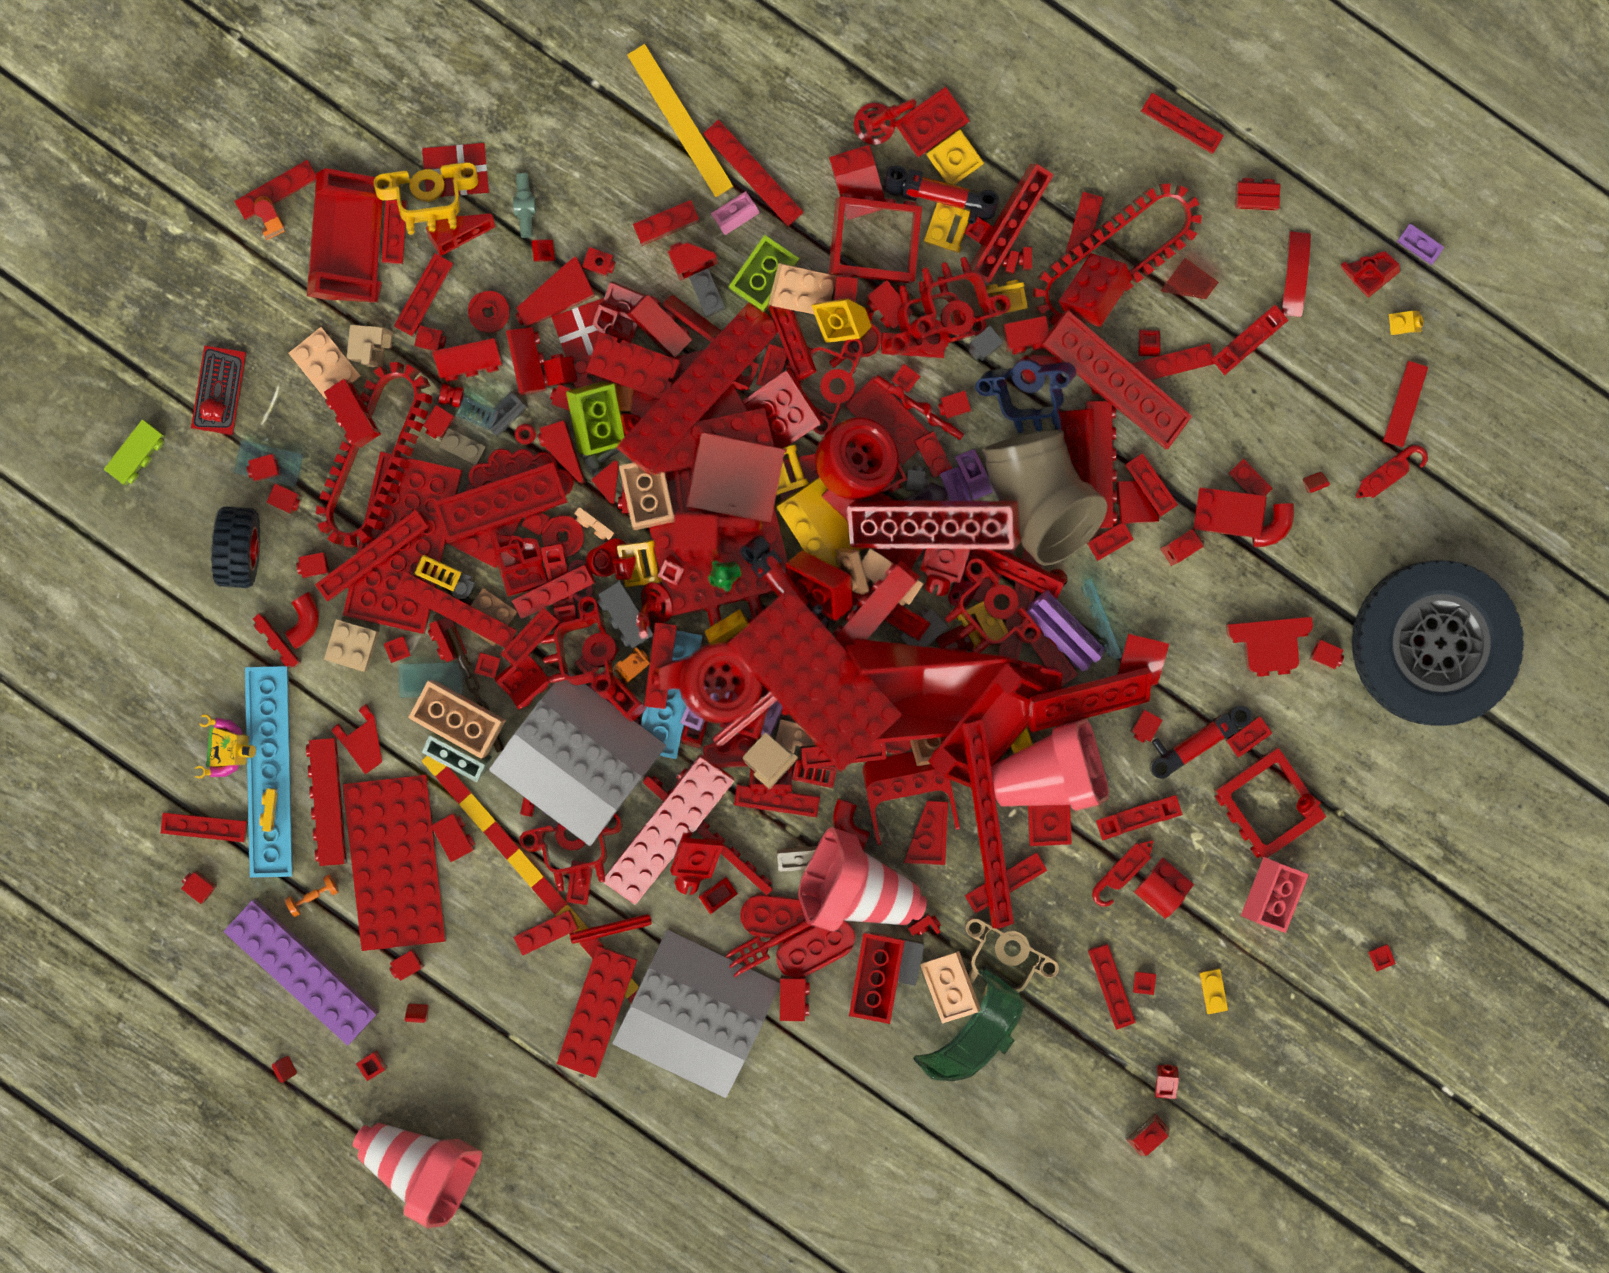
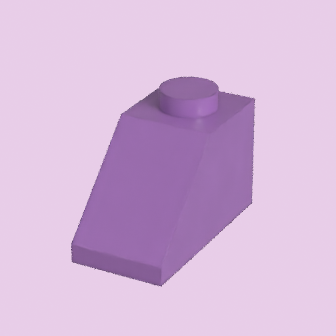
[955,449,993,500]

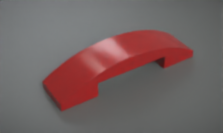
[1281,231,1311,317]
[1211,305,1289,376]
[541,543,577,627]
[1096,795,1183,841]

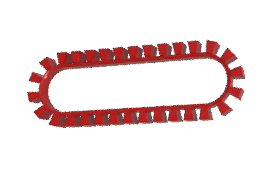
[1033,183,1202,326]
[315,362,432,548]

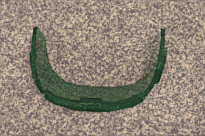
[913,968,1026,1081]

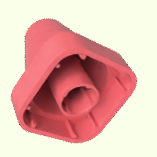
[991,718,1109,811]

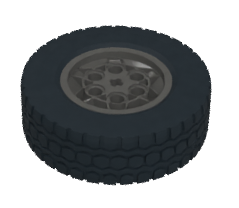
[1352,560,1524,726]

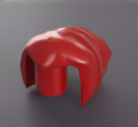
[199,398,227,422]

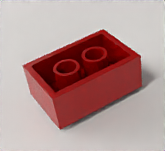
[1059,253,1132,327]
[786,550,853,621]

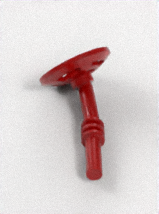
[854,98,917,145]
[636,582,673,639]

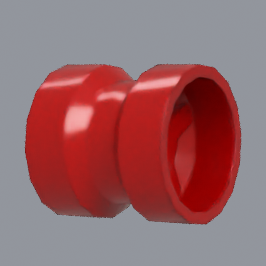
[439,384,464,408]

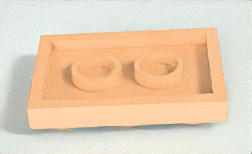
[769,263,837,314]
[289,327,361,399]
[920,951,981,1023]

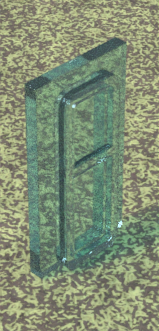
[234,440,303,487]
[398,663,463,698]

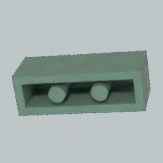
[421,732,492,782]

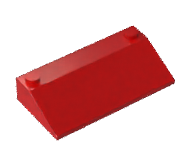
[307,168,384,303]
[928,663,1052,788]

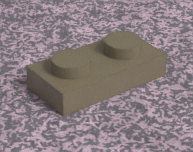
[439,428,486,465]
[777,846,817,872]

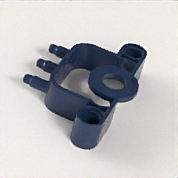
[975,359,1077,433]

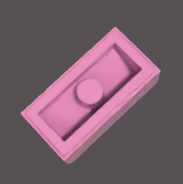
[711,191,759,235]

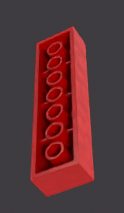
[847,501,1021,549]

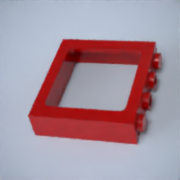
[1214,747,1326,859]

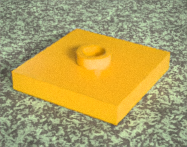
[926,129,984,185]

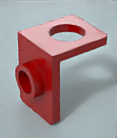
[732,361,759,390]
[880,463,907,493]

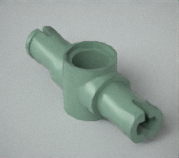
[513,173,536,238]

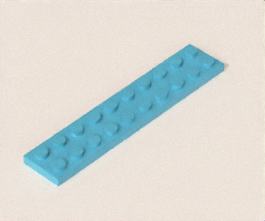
[245,666,293,878]

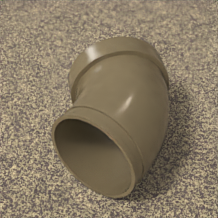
[983,430,1107,565]

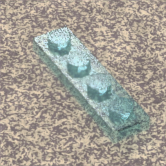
[1081,578,1122,660]

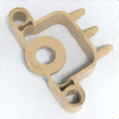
[965,917,1059,1008]

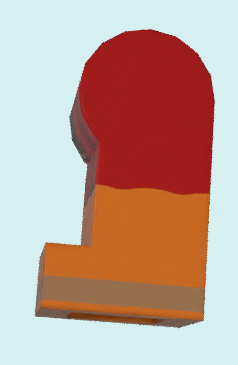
[254,196,285,240]

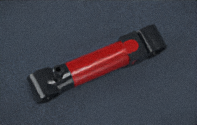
[884,165,999,224]
[740,535,829,629]
[1150,706,1252,779]

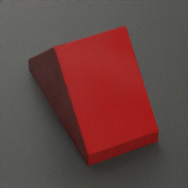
[591,461,619,504]
[699,877,738,914]

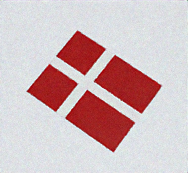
[422,143,489,197]
[551,298,604,362]

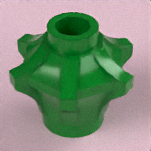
[708,561,741,592]

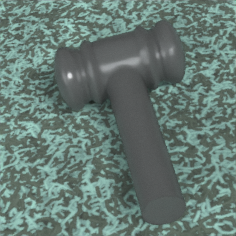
[581,448,620,477]

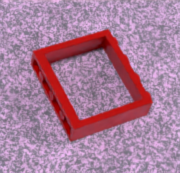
[828,194,922,284]

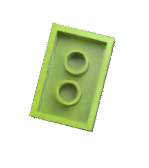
[729,235,799,312]
[566,381,624,455]

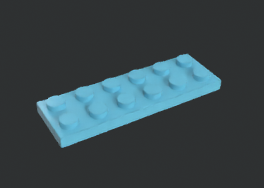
[640,630,703,759]

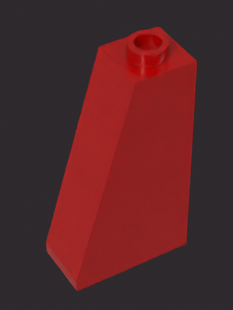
[515,257,595,328]
[652,655,734,690]

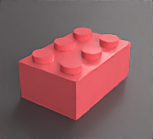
[1241,857,1309,933]

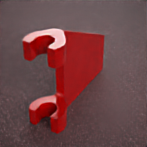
[331,704,382,775]

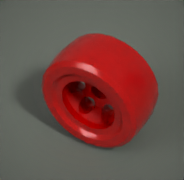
[815,417,899,500]
[679,643,762,723]

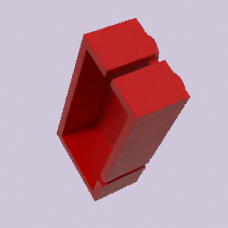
[586,332,681,399]

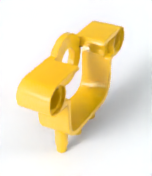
[374,163,478,235]

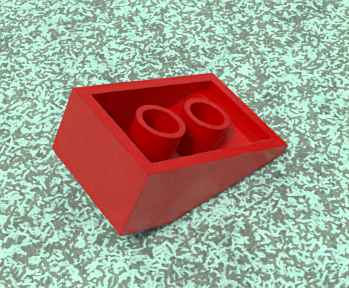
[829,145,885,221]
[537,420,586,484]
[1194,487,1267,539]

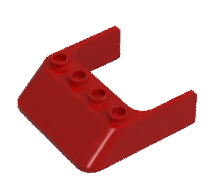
[862,752,960,845]

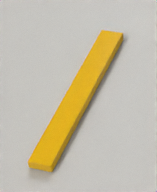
[627,44,733,198]

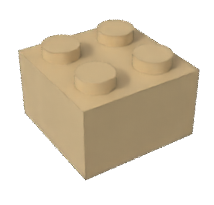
[324,619,379,672]

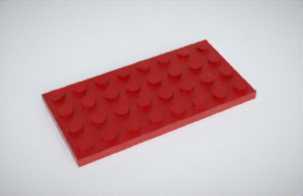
[343,452,463,634]
[727,587,902,772]
[343,774,446,951]

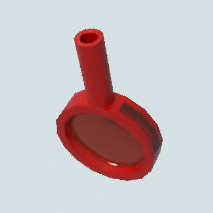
[829,323,881,368]

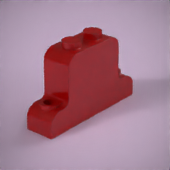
[1226,617,1313,677]

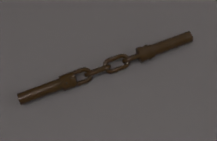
[446,627,504,753]

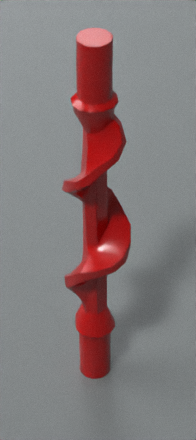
[873,375,964,440]

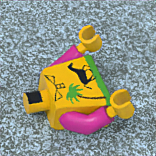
[194,714,256,779]

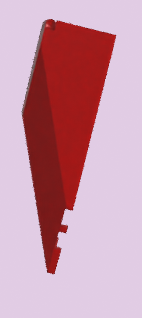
[845,640,1063,743]

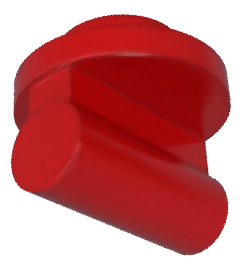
[1296,794,1321,819]

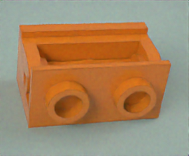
[613,647,650,685]

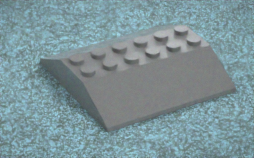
[489,672,667,846]
[612,930,780,1098]

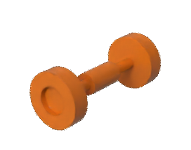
[285,874,339,917]

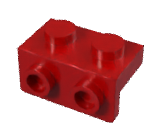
[428,617,467,663]
[749,766,792,796]

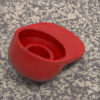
[586,538,626,577]

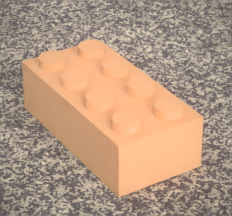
[408,680,506,759]

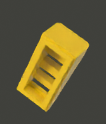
[414,554,462,591]

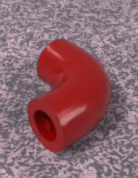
[1252,503,1294,547]
[285,592,319,649]
[832,798,870,850]

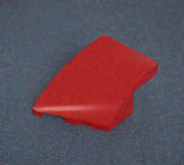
[592,281,645,344]
[490,532,548,597]
[1117,634,1169,686]

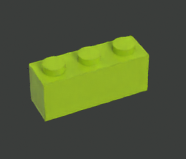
[104,419,166,486]

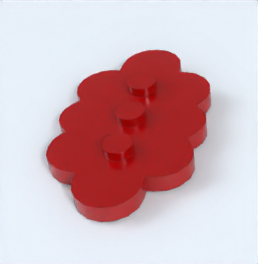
[469,449,574,512]

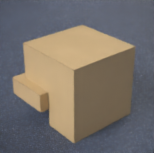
[347,325,393,369]
[743,732,798,790]

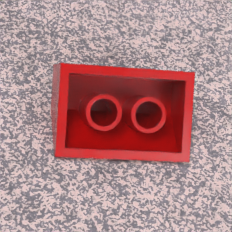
[667,242,718,281]
[506,327,548,396]
[432,338,503,382]

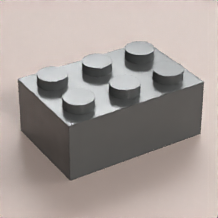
[598,581,654,648]

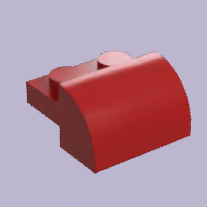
[1133,857,1194,919]

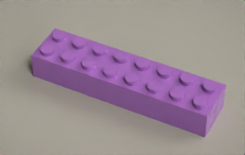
[223,899,379,1046]

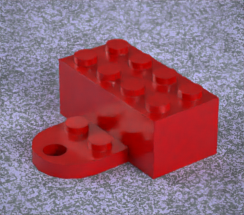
[673,515,762,562]

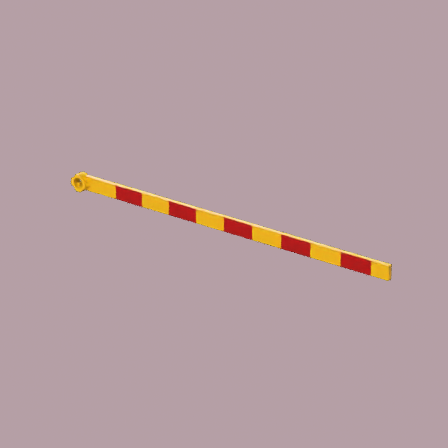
[421,756,639,1003]

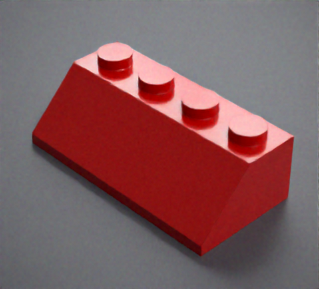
[849,932,905,1024]

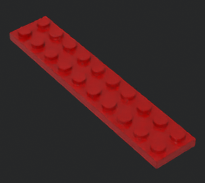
[616,302,778,475]

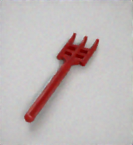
[725,920,813,977]

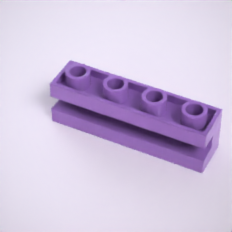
[1026,590,1105,672]

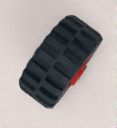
[211,506,260,588]

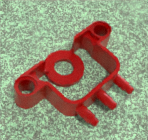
[910,257,1011,338]
[885,276,986,355]
[786,338,865,435]
[945,558,1041,653]
[541,596,617,699]
[519,814,623,892]

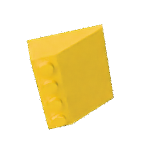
[775,477,864,568]

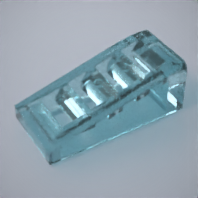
[456,397,499,431]

